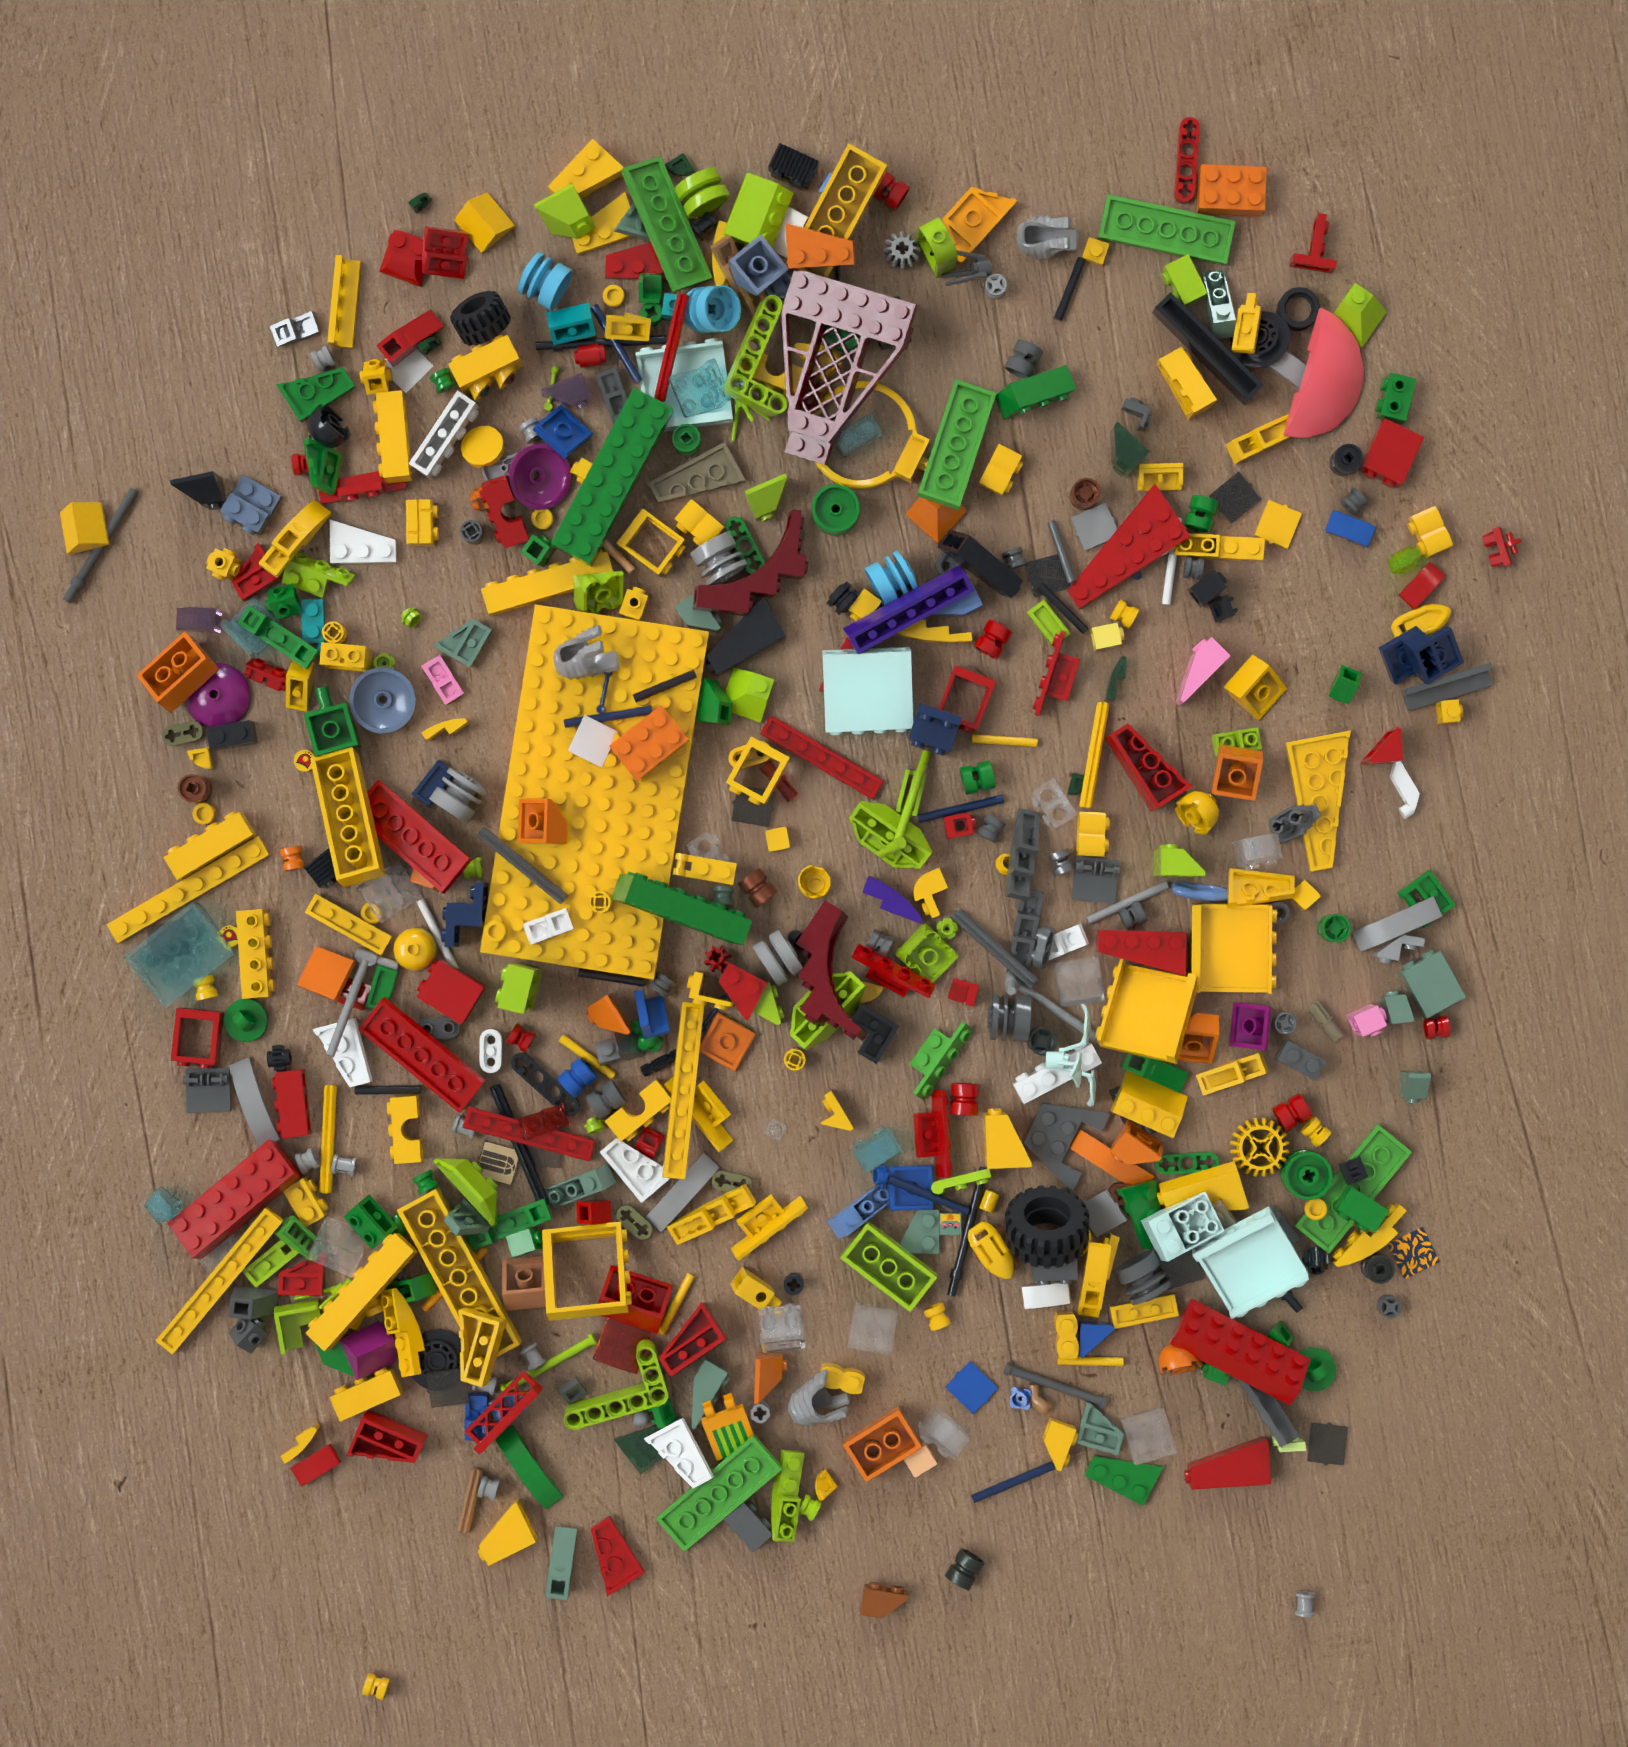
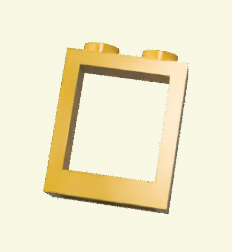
[616,508,686,577]
[319,642,374,672]
[726,737,791,806]

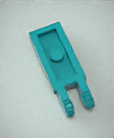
[301,599,326,660]

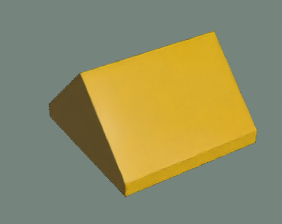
[454,192,515,254]
[60,502,110,555]

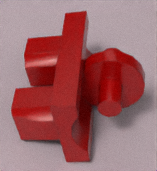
[1482,527,1522,567]

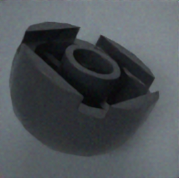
[307,404,351,448]

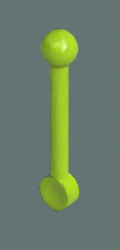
[544,366,559,411]

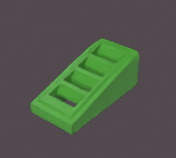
[274,1216,324,1261]

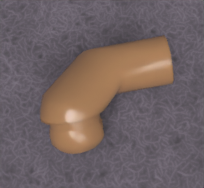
[1028,1384,1052,1414]

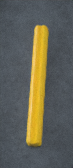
[1079,702,1109,809]
[319,1085,337,1194]

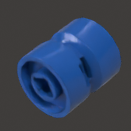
[557,1057,598,1098]

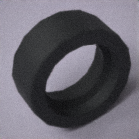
[1276,287,1320,331]

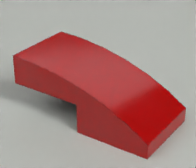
[1398,561,1446,610]
[290,1444,341,1487]

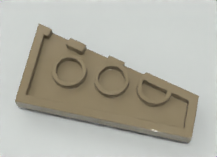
[648,442,746,503]

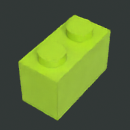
[1161,254,1208,307]

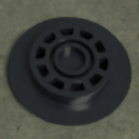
[1230,311,1290,368]
[412,1329,461,1391]

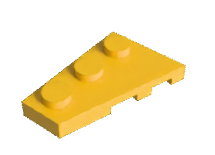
[1227,868,1295,908]

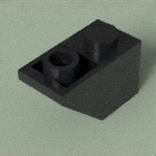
[1187,570,1227,608]

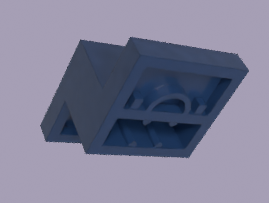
[1378,625,1464,685]
[908,704,962,756]
[441,882,489,947]

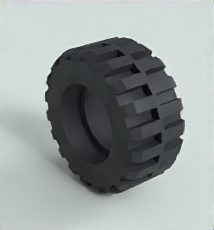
[1005,1185,1090,1269]

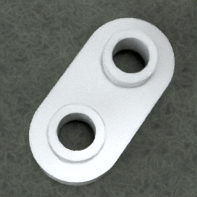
[479,1029,502,1073]

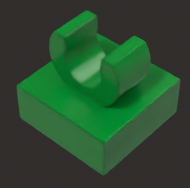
[1266,1321,1294,1347]
[647,1398,676,1428]

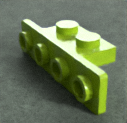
[267,551,355,598]

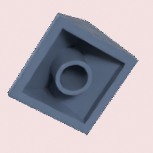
[728,235,789,296]

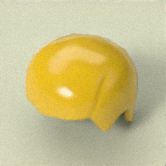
[798,865,831,899]

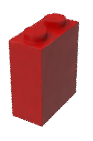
[1359,419,1424,488]
[417,958,487,1025]

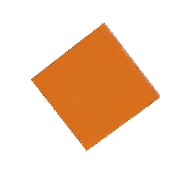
[297,946,356,1002]
[699,1012,756,1072]

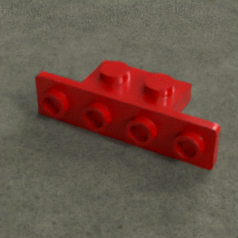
[318,471,407,504]
[1032,631,1081,716]
[852,944,936,998]
[913,1089,952,1178]

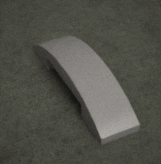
[1255,343,1306,391]
[1352,896,1442,952]
[229,1058,280,1147]
[645,1153,720,1232]

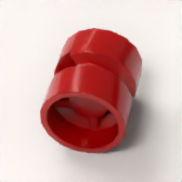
[873,171,910,211]
[974,619,1013,660]
[950,1083,980,1116]
[1272,1093,1313,1133]

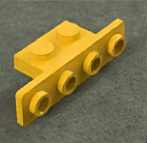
[664,1077,733,1152]
[731,1194,808,1261]

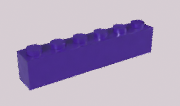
[843,565,974,654]

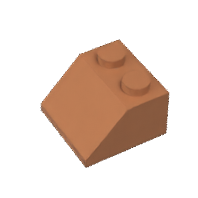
[502,1256,546,1311]

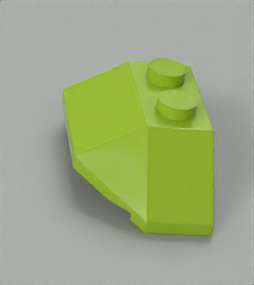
[849,801,932,869]
[790,971,867,1050]
[433,1158,499,1227]

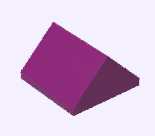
[1229,1002,1272,1050]
[340,1321,396,1380]

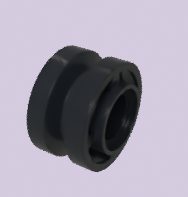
[826,581,860,615]

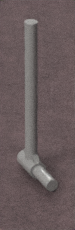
[326,947,399,1058]
[1005,971,1098,1042]

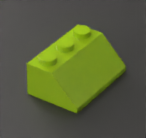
[723,173,794,248]
[1153,844,1205,877]

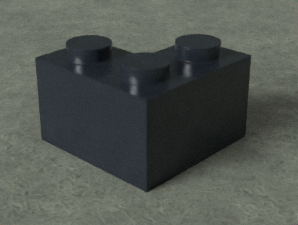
[851,1003,899,1064]

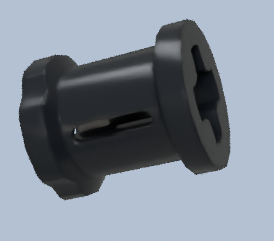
[690,211,718,240]
[784,1273,803,1295]

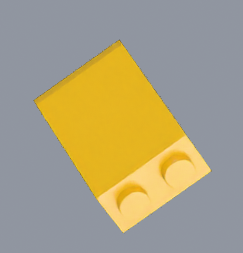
[983,1108,1032,1169]

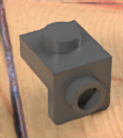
[1121,398,1152,431]

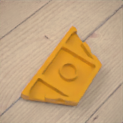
[942,187,1017,265]

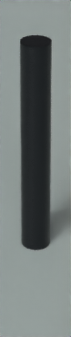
[1054,257,1086,321]
[1036,582,1089,634]
[632,669,697,702]
[578,968,644,987]
[354,1085,421,1095]

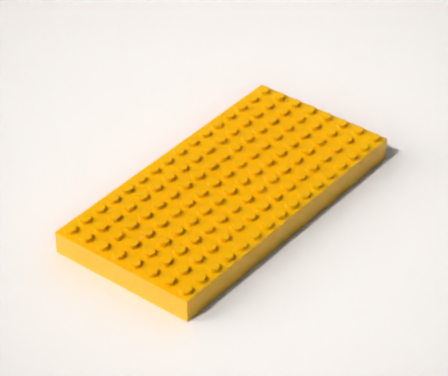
[480,604,710,979]

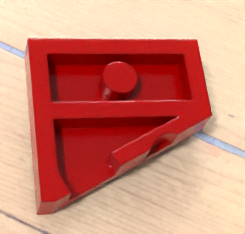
[231,543,281,602]
[719,962,768,1020]
[278,1253,326,1296]

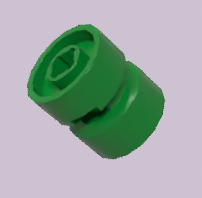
[672,424,702,457]
[1184,495,1219,533]
[959,761,996,795]
[1317,914,1351,942]

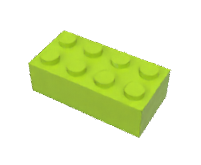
[495,963,543,1014]
[840,1220,937,1312]

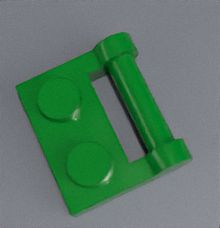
[1397,870,1455,928]

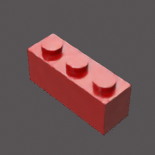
[272,1069,312,1138]

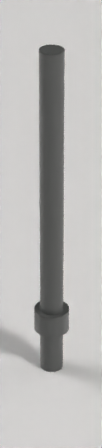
[63,488,138,603]

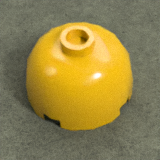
[1175,791,1219,835]
[393,927,438,971]

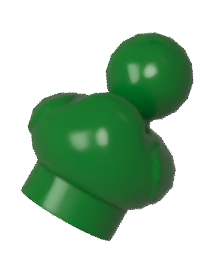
[631,1019,664,1053]

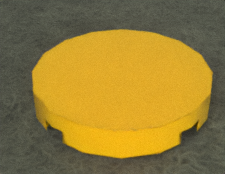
[461,426,504,468]

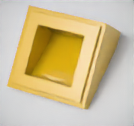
[765,826,790,852]
[1292,880,1321,911]

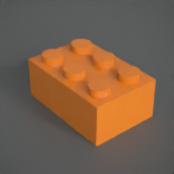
[1196,164,1267,217]
[136,631,219,713]
[609,705,690,782]
[842,1406,922,1482]

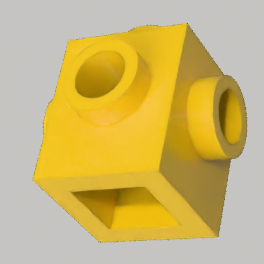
[360,359,393,395]
[206,548,242,581]

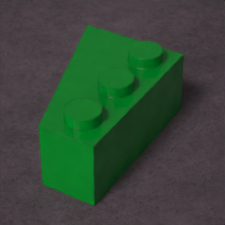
[995,365,1076,420]

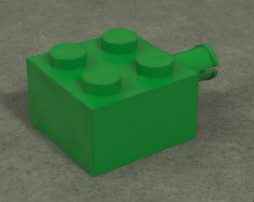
[304,686,362,757]

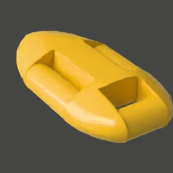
[1391,604,1451,638]
[968,1221,1014,1279]

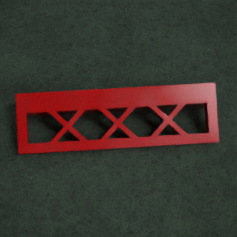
[464,1370,543,1455]

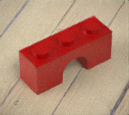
[479,475,529,549]

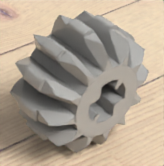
[883,231,921,270]

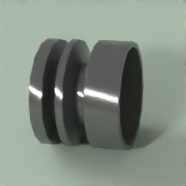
[987,994,1031,1042]
[1114,1249,1173,1305]

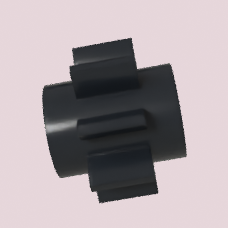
[267,1044,292,1072]
[1302,1247,1330,1275]

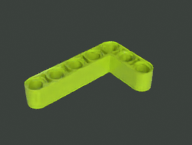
[724,295,788,417]
[564,1339,668,1430]

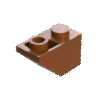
[860,1582,908,1618]

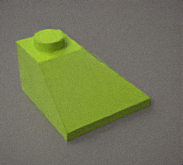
[533,184,596,239]
[1333,283,1387,349]
[745,474,787,522]
[725,667,775,723]

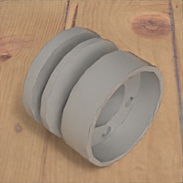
[690,532,748,585]
[429,767,488,824]

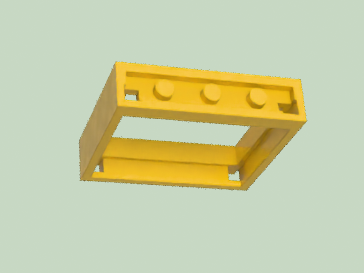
[542,1222,632,1321]

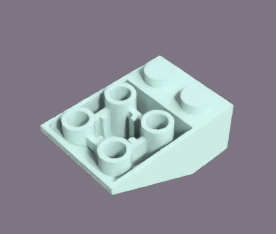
[1141,1192,1225,1262]

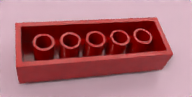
[167,1139,303,1259]
[1170,1298,1311,1405]

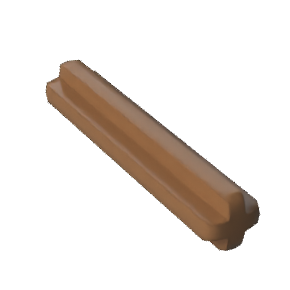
[458,1468,484,1533]

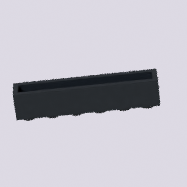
[1152,292,1264,405]

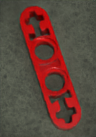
[1174,117,1200,204]

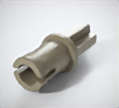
[1309,1000,1344,1042]

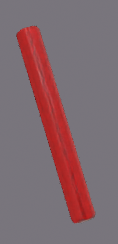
[654,293,689,402]

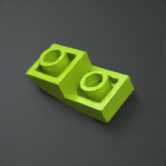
[1212,727,1262,757]

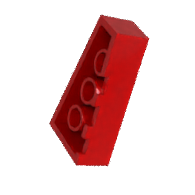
[1104,723,1193,812]
[1096,930,1187,976]

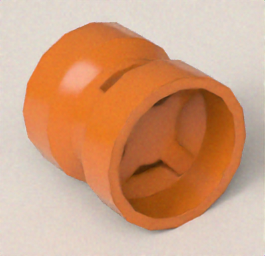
[279,846,305,871]

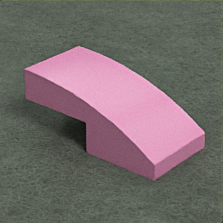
[421,654,464,705]

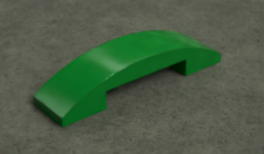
[237,605,319,669]
[467,1198,553,1251]
[495,1425,564,1509]

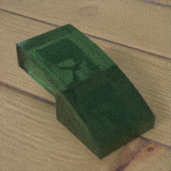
[1104,656,1126,702]

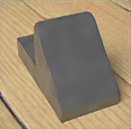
[595,1032,643,1066]

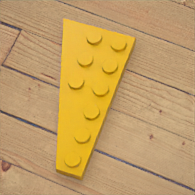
[1285,730,1351,872]

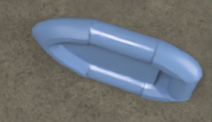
[1171,881,1228,902]

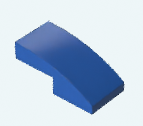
[1325,510,1376,548]
[464,1393,488,1441]

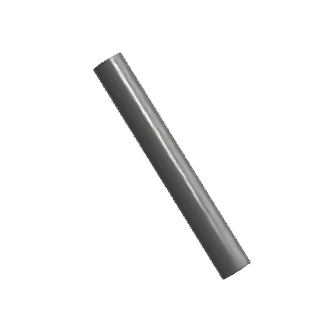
[1047,520,1076,584]

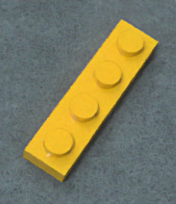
[305,894,393,956]

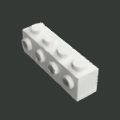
[409,390,479,480]
[1012,1043,1102,1104]

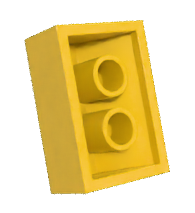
[1110,1071,1188,1138]

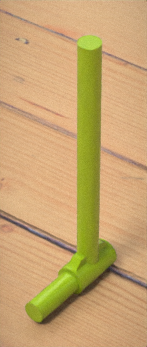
[877,750,931,858]

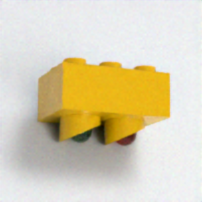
[448,335,523,402]

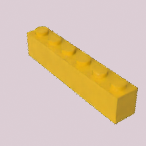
[481,550,614,616]
[305,1233,419,1351]

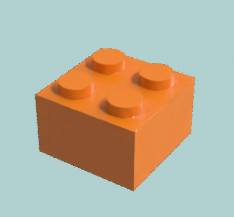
[1211,744,1263,801]

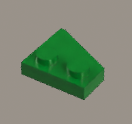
[303,437,343,495]

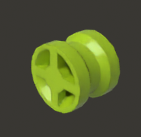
[463,857,484,880]
[799,1494,822,1521]

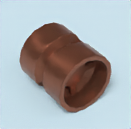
[1069,478,1101,510]
[177,774,212,804]
[738,868,778,908]

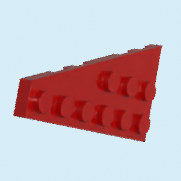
[1067,484,1191,610]

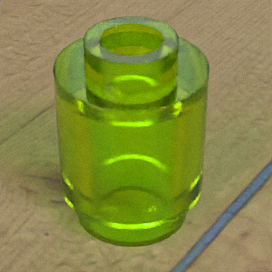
[1387,546,1422,575]

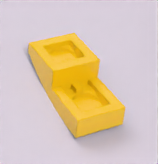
[422,718,470,741]
[281,1423,320,1463]

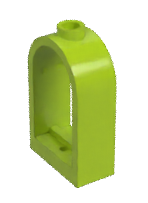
[916,217,958,278]

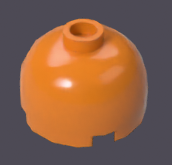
[1158,1340,1203,1375]

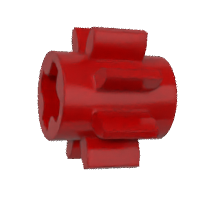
[704,946,732,973]

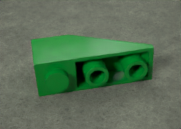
[1119,1053,1188,1093]

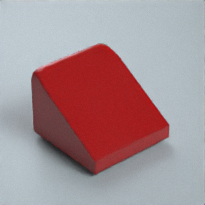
[634,1127,665,1159]

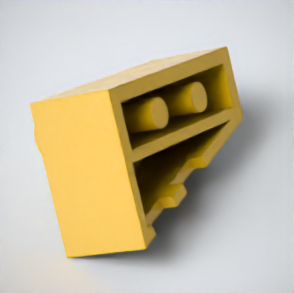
[548,139,624,199]
[1156,346,1217,420]
[458,1307,507,1387]

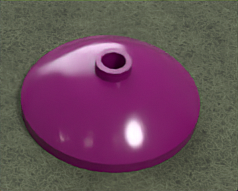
[508,443,571,510]
[185,663,251,727]

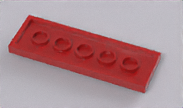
[367,779,472,894]
[358,997,486,1113]

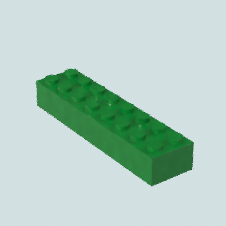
[551,387,674,567]

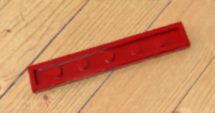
[760,715,884,800]
[462,1106,596,1162]

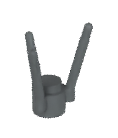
[942,250,991,286]

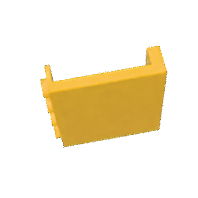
[1191,904,1277,994]
[1095,959,1199,1064]

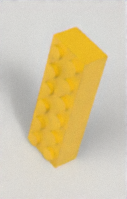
[786,143,889,278]
[310,747,386,888]

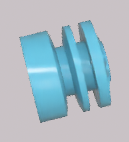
[517,251,573,311]
[684,285,741,334]
[864,551,918,606]

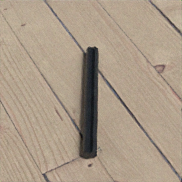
[490,1084,550,1205]

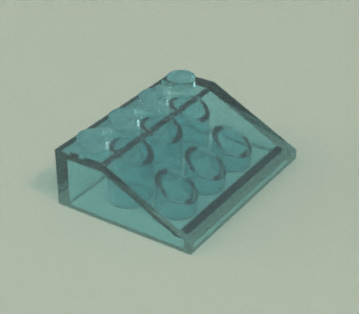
[124,901,235,1009]

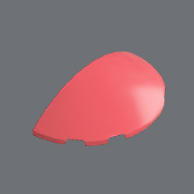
[1283,308,1364,438]

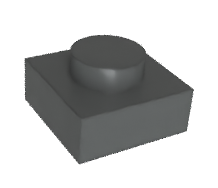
[557,1377,588,1405]

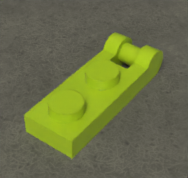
[931,1169,994,1194]
[242,1236,299,1288]

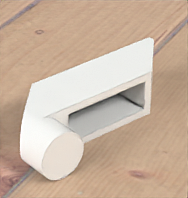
[1389,761,1420,819]

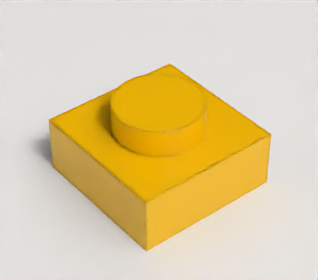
[1082,237,1109,266]

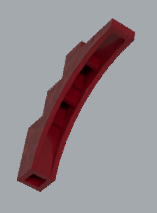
[692,509,808,616]
[796,900,867,1041]

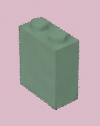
[1398,949,1466,1018]

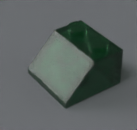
[1110,422,1149,478]

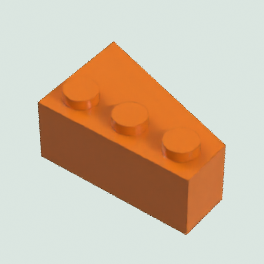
[785,223,857,268]

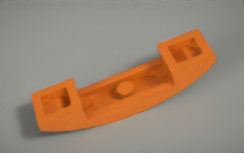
[1069,1129,1154,1185]

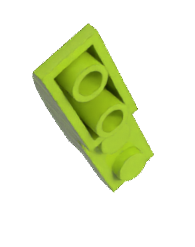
[771,1450,805,1542]

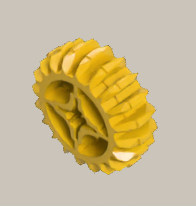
[1230,1117,1289,1177]

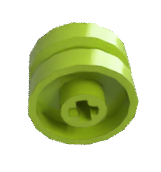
[674,167,731,219]

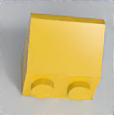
[1224,654,1287,721]

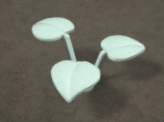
[1046,1004,1096,1107]

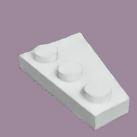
[330,520,397,564]
[313,1018,373,1087]
[600,1138,671,1203]
[644,1418,714,1488]

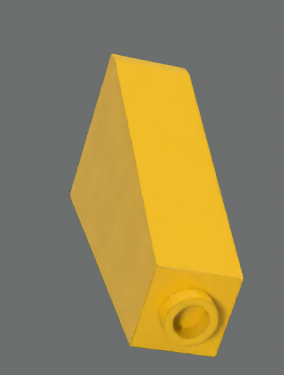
[1157,1161,1249,1210]

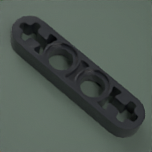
[511,1052,580,1117]

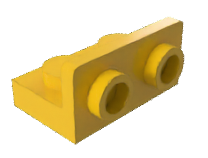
[283,1176,328,1227]

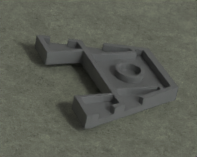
[1023,1103,1111,1191]

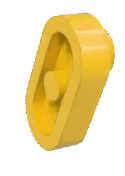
[729,741,770,769]

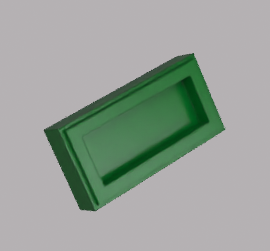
[365,965,399,1009]

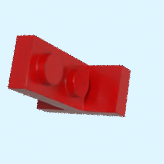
[1289,213,1337,274]

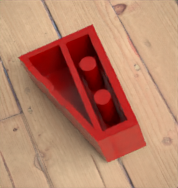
[658,1302,728,1377]
[346,1409,428,1463]

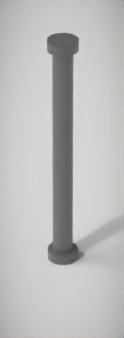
[1003,1362,1107,1409]

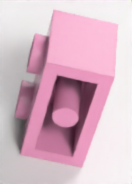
[1346,1004,1387,1037]

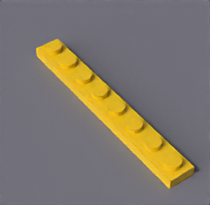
[107,836,270,943]
[662,1002,704,1180]
[156,1207,284,1355]

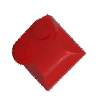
[379,230,425,287]

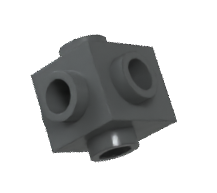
[228,1318,268,1353]

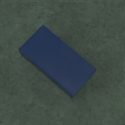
[412,760,453,808]

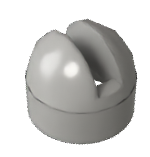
[632,1410,649,1427]

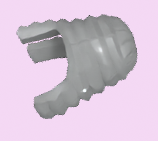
[1016,214,1079,260]
[553,625,619,680]
[788,1369,851,1427]

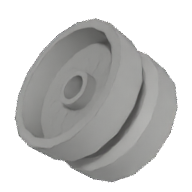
[753,929,803,987]

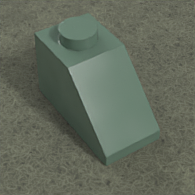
[1380,990,1414,1024]
[1400,1071,1431,1103]

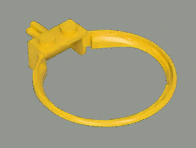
[813,381,931,489]

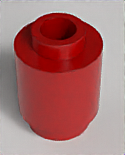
[574,343,607,368]

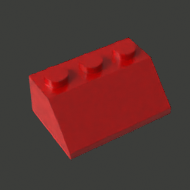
[598,1265,673,1334]

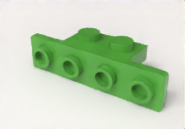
[910,1021,974,1100]

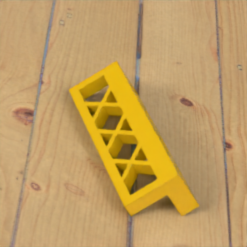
[327,255,362,349]

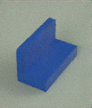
[634,989,670,1039]

